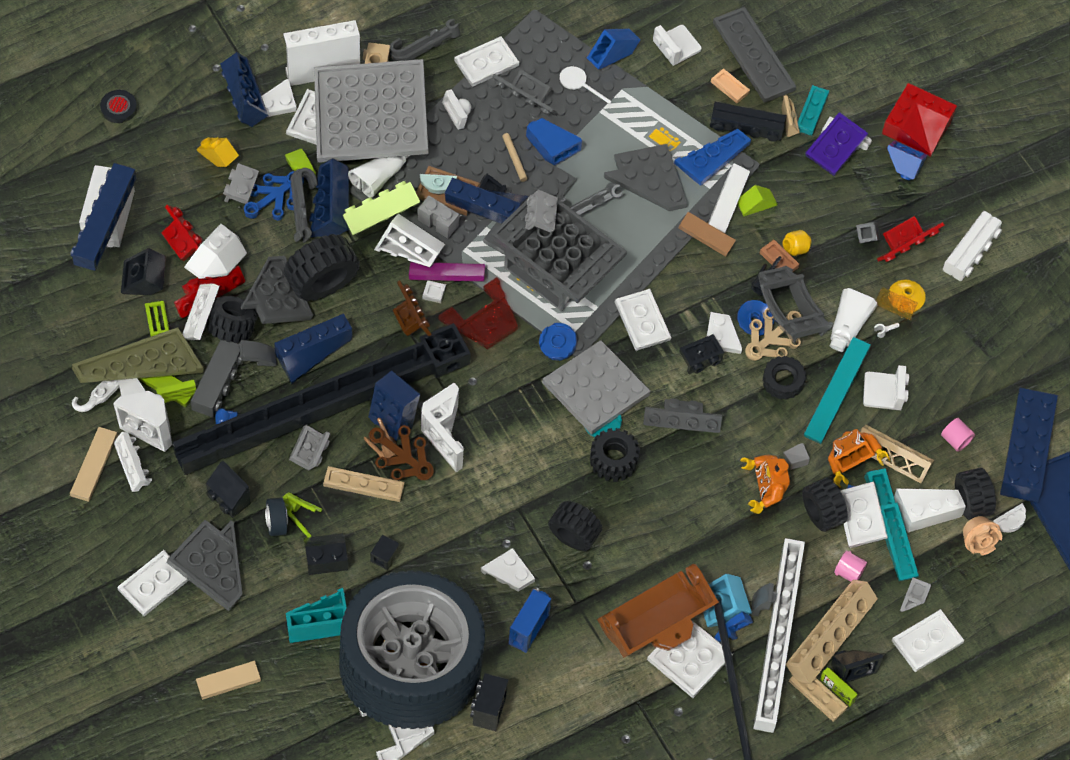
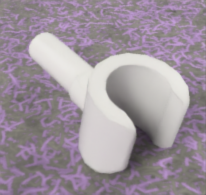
[874,323,899,338]

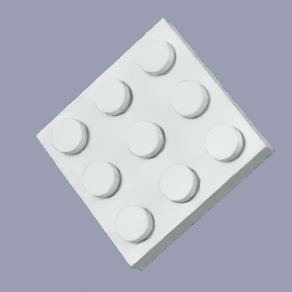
[647,621,733,698]

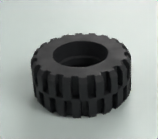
[284,234,360,301]

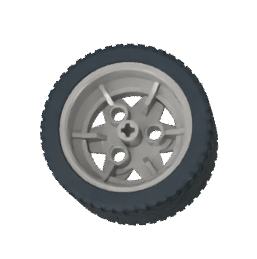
[339,570,485,729]

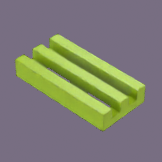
[145,301,169,337]
[156,380,196,403]

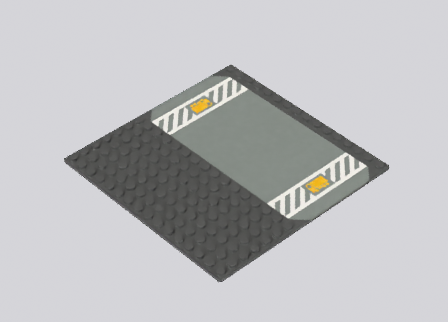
[350,10,759,357]

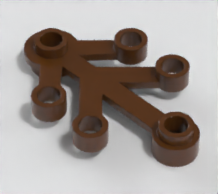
[368,425,434,481]

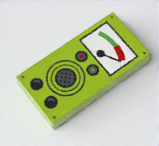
[820,667,857,707]

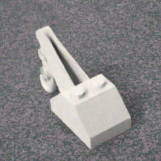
[72,378,172,452]

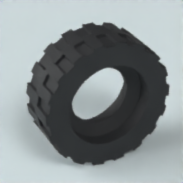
[762,356,806,400]

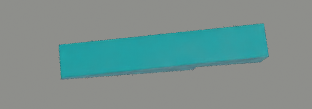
[804,337,871,444]
[864,468,919,581]

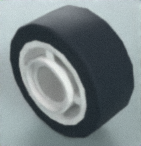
[265,498,288,536]

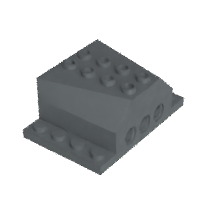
[491,186,627,311]

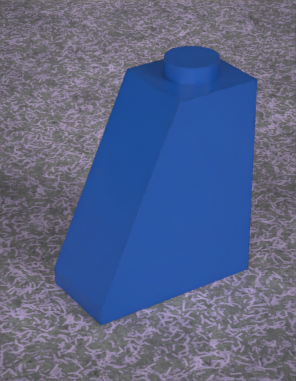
[587,29,641,69]
[526,118,582,165]

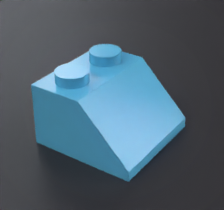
[703,574,752,627]

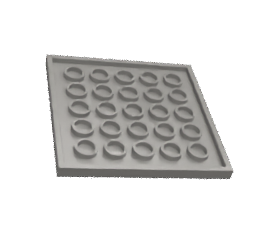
[314,59,429,162]

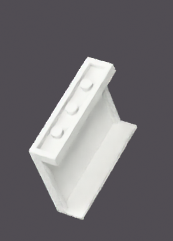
[284,20,360,86]

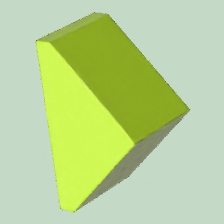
[737,185,777,217]

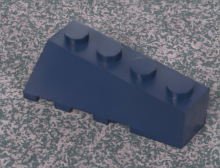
[220,52,269,127]
[309,158,349,237]
[445,177,529,224]
[274,314,352,384]

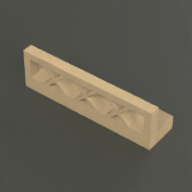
[860,425,934,483]

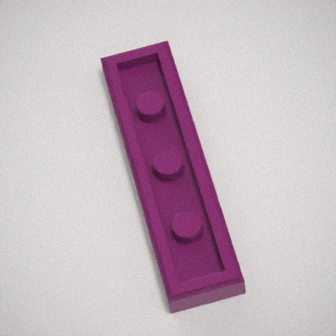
[409,262,485,281]

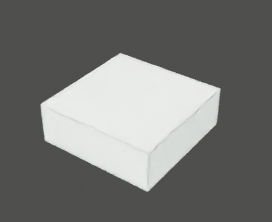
[423,280,446,303]

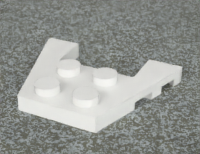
[358,707,434,760]

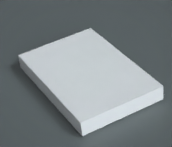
[454,36,519,87]
[286,89,317,145]
[182,284,219,340]
[615,289,671,351]
[840,482,888,548]
[118,550,189,616]
[892,609,964,672]

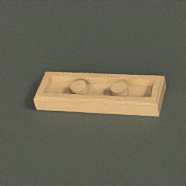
[196,661,261,700]
[789,676,848,722]

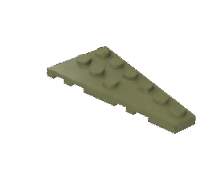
[72,327,203,383]

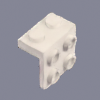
[653,25,701,66]
[863,365,909,410]

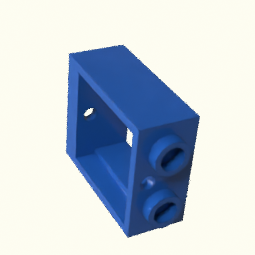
[509,589,551,653]

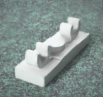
[114,432,152,492]

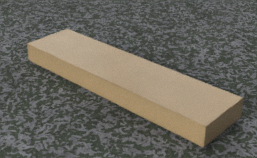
[70,427,117,502]
[323,466,404,502]

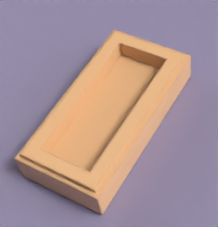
[711,68,750,103]

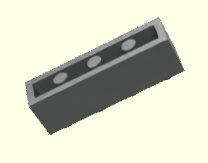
[191,340,243,417]

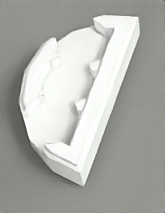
[993,503,1026,533]

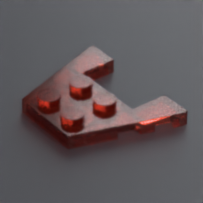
[439,277,518,349]

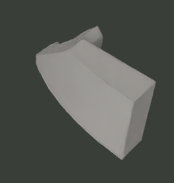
[900,578,931,612]

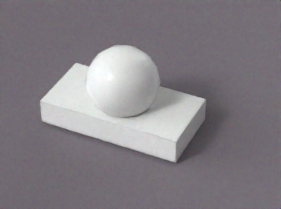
[442,89,471,130]

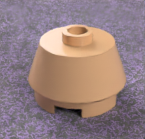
[963,516,1002,555]

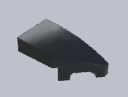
[478,174,507,193]

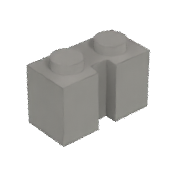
[418,196,459,239]

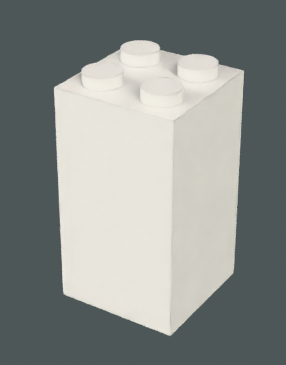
[79,165,135,247]

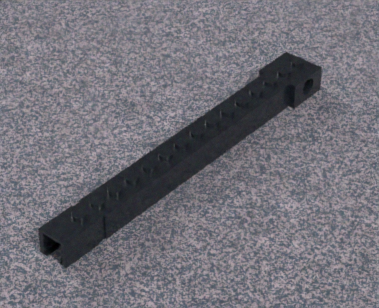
[172,323,471,475]

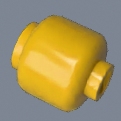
[783,230,811,256]

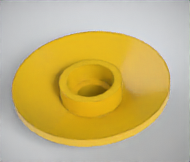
[888,280,926,313]

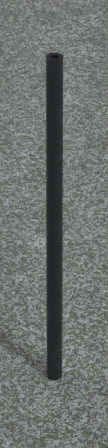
[714,600,752,760]

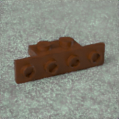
[392,280,432,336]

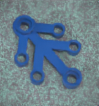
[244,171,304,221]

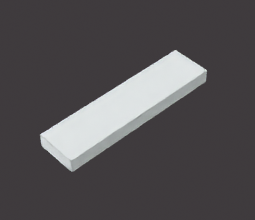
[708,163,750,233]

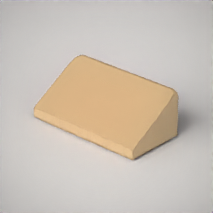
[782,95,799,137]

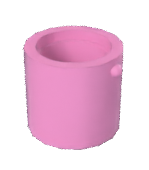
[941,418,975,452]
[834,550,868,582]

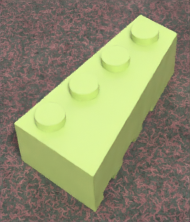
[343,181,420,236]

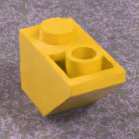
[197,137,239,167]

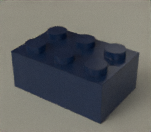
[369,371,420,441]

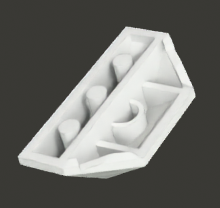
[184,224,247,279]

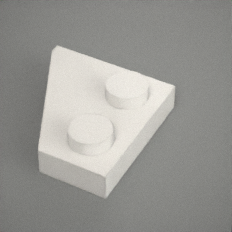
[262,79,296,117]
[707,312,742,354]
[481,548,535,592]

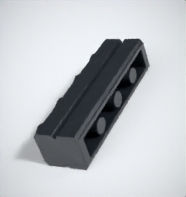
[710,102,786,141]

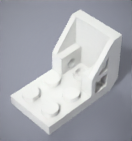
[421,383,464,472]

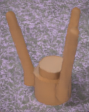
[364,418,397,460]

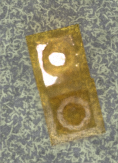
[875,287,918,320]

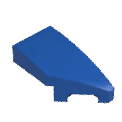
[714,612,753,643]

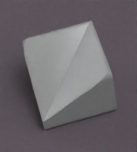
[783,443,810,470]

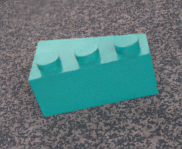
[286,588,347,643]

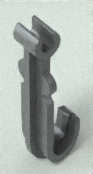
[390,19,460,61]
[291,168,317,243]
[557,182,623,215]

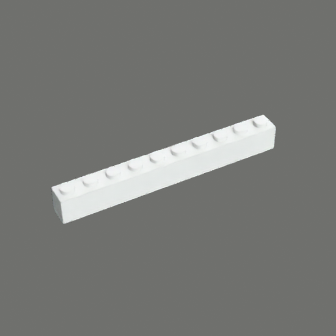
[753,538,805,733]

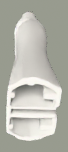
[348,155,410,198]
[830,288,878,352]

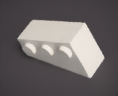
[374,214,445,267]
[894,489,966,532]

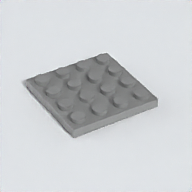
[542,340,650,435]

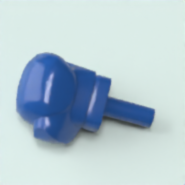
[215,409,237,424]

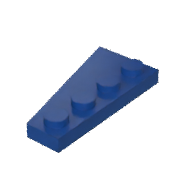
[674,129,751,186]

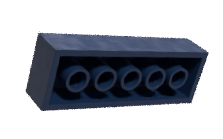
[1000,388,1058,503]

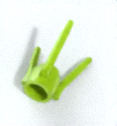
[283,492,322,537]

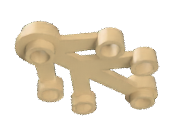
[745,308,802,361]

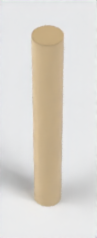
[502,133,527,182]

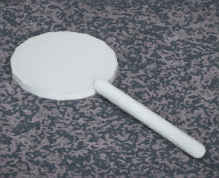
[560,66,611,104]

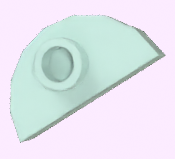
[420,174,457,194]

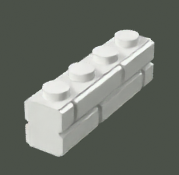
[943,211,1002,281]

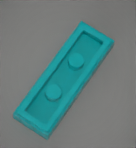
[798,85,829,136]

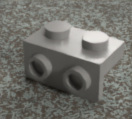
[223,163,259,204]
[525,190,558,233]
[289,425,330,471]

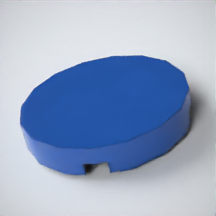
[539,323,577,361]

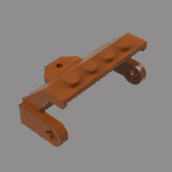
[597,564,719,658]

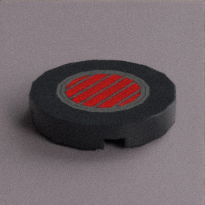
[100,90,137,123]

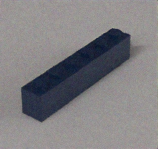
[71,163,137,271]

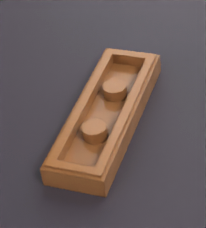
[678,212,736,257]

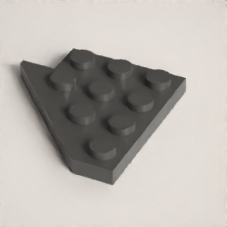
[604,144,687,211]
[241,256,313,324]
[166,520,242,611]

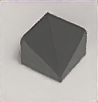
[856,222,880,243]

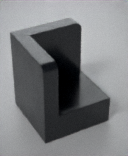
[370,534,399,571]

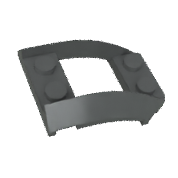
[758,266,833,344]

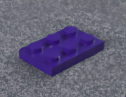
[805,112,868,176]

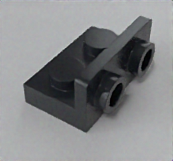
[679,334,724,374]

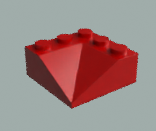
[882,83,957,157]

